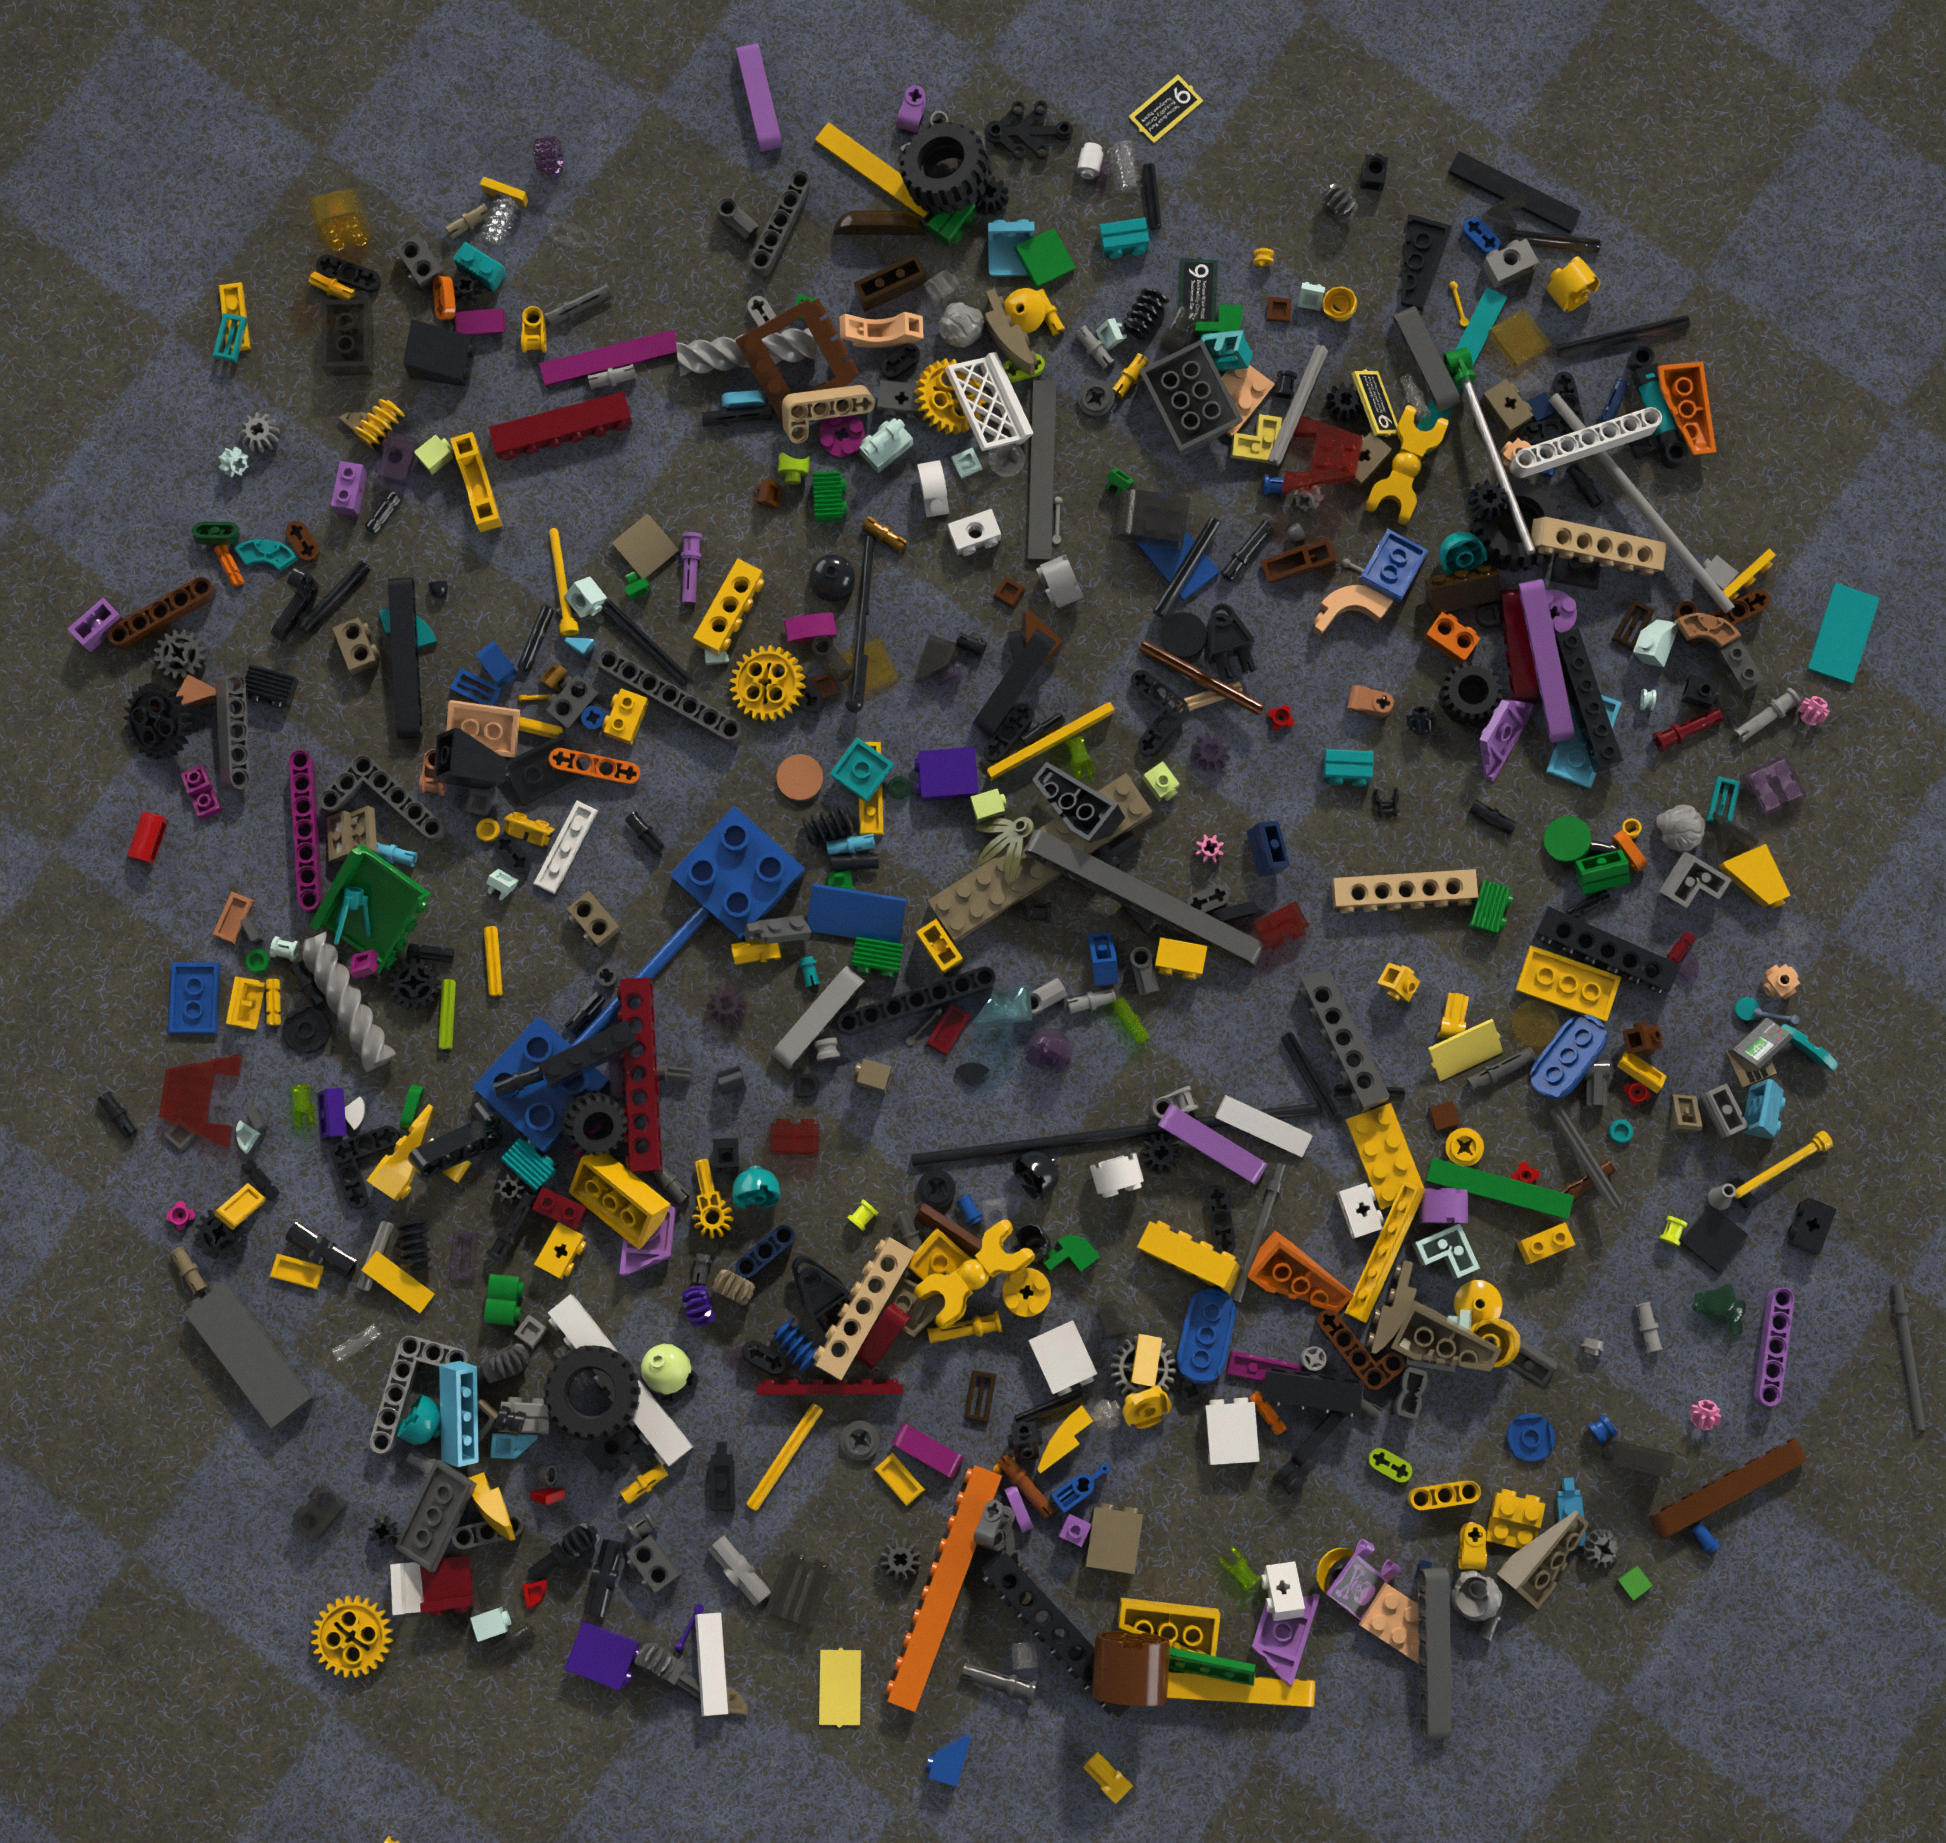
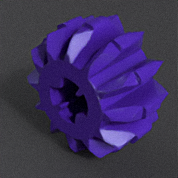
[682,1285,715,1327]

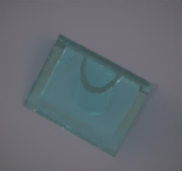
[973,984,1033,1027]

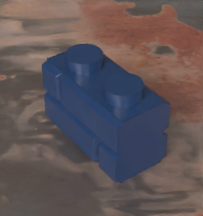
[1247,821,1290,876]

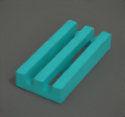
[213,313,248,363]
[1706,776,1741,828]

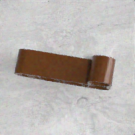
[1672,589,1770,646]
[1315,1309,1405,1390]

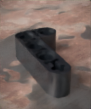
[408,1100,503,1178]

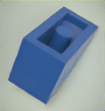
[475,641,518,687]
[1088,932,1118,986]
[925,1734,971,1787]

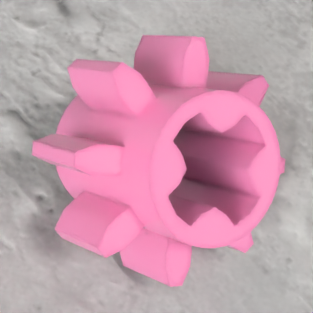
[1798,696,1830,726]
[1195,834,1224,864]
[1689,1400,1721,1431]

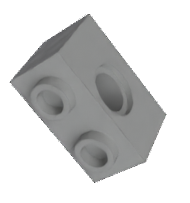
[1482,239,1539,289]

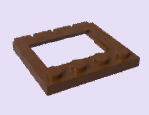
[735,298,859,422]

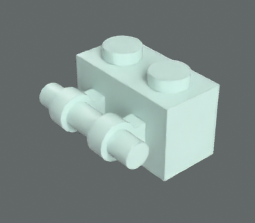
[859,418,913,473]

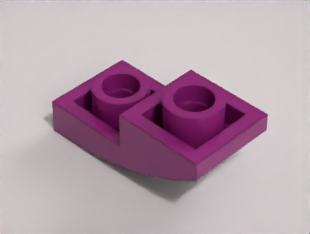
[455,309,506,336]
[783,613,837,643]
[181,765,222,820]

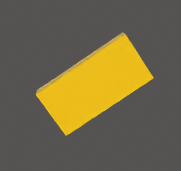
[480,177,528,208]
[1617,1051,1667,1093]
[214,1183,266,1230]
[270,1254,324,1290]
[874,1453,925,1506]

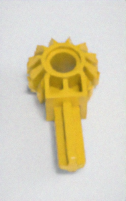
[692,1159,734,1239]

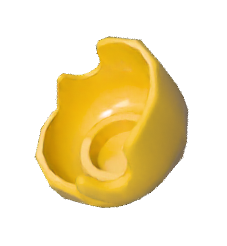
[1322,287,1357,322]

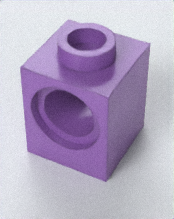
[1058,1513,1092,1547]

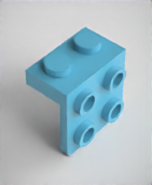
[988,219,1035,277]

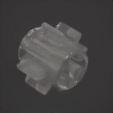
[1091,1399,1123,1430]

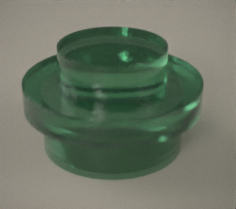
[888,776,911,800]

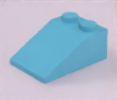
[1741,1079,1785,1139]

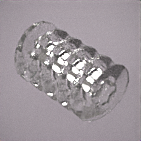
[1107,140,1143,193]
[479,193,522,245]

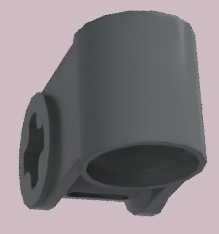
[974,1500,1015,1551]

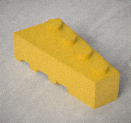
[1137,1221,1242,1295]
[1118,1598,1220,1656]

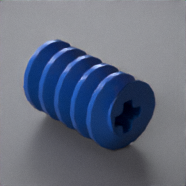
[773,1317,818,1373]

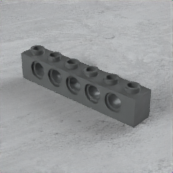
[1298,968,1390,1112]

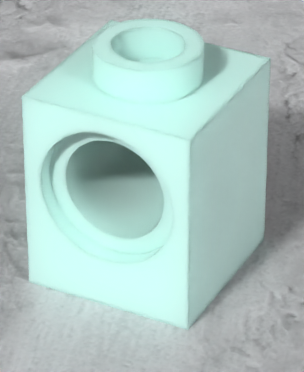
[564,576,607,618]
[470,1607,511,1642]

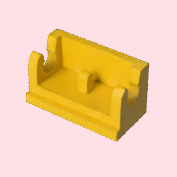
[226,977,266,1030]

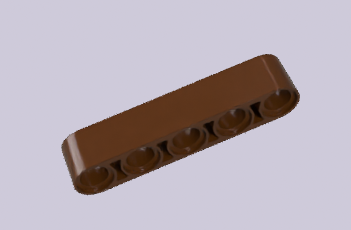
[107,577,216,650]

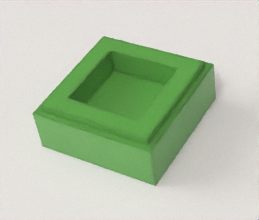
[1617,1565,1652,1601]

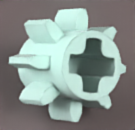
[218,447,249,477]

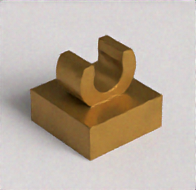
[539,663,568,692]

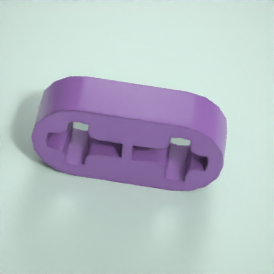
[1004,1485,1033,1533]

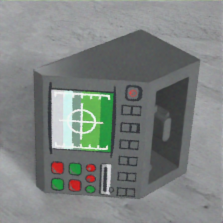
[1727,1018,1794,1073]

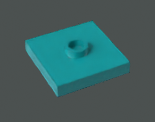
[829,737,895,803]

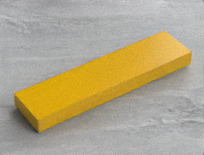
[859,742,884,836]

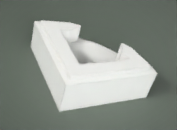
[345,1097,365,1131]

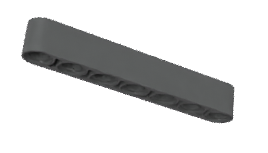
[598,650,742,744]
[1418,1567,1452,1740]

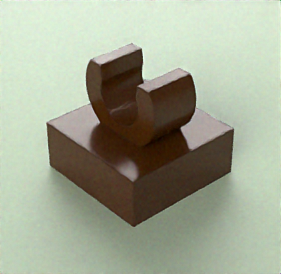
[753,479,782,508]

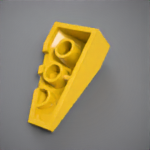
[366,1104,436,1201]

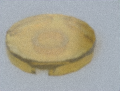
[1511,1000,1559,1048]

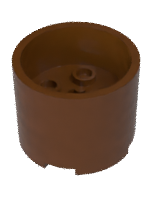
[1092,1631,1170,1706]

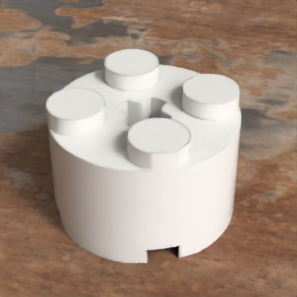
[1090,1153,1144,1198]

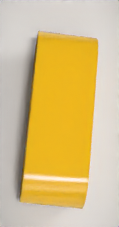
[1407,1480,1481,1510]

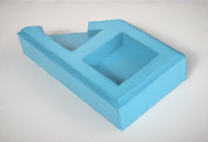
[490,1433,538,1459]

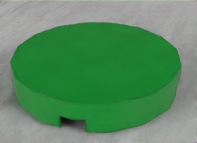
[1544,816,1592,863]

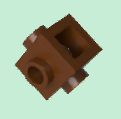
[1622,1021,1663,1057]

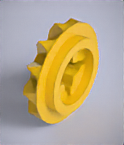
[1445,1128,1484,1166]

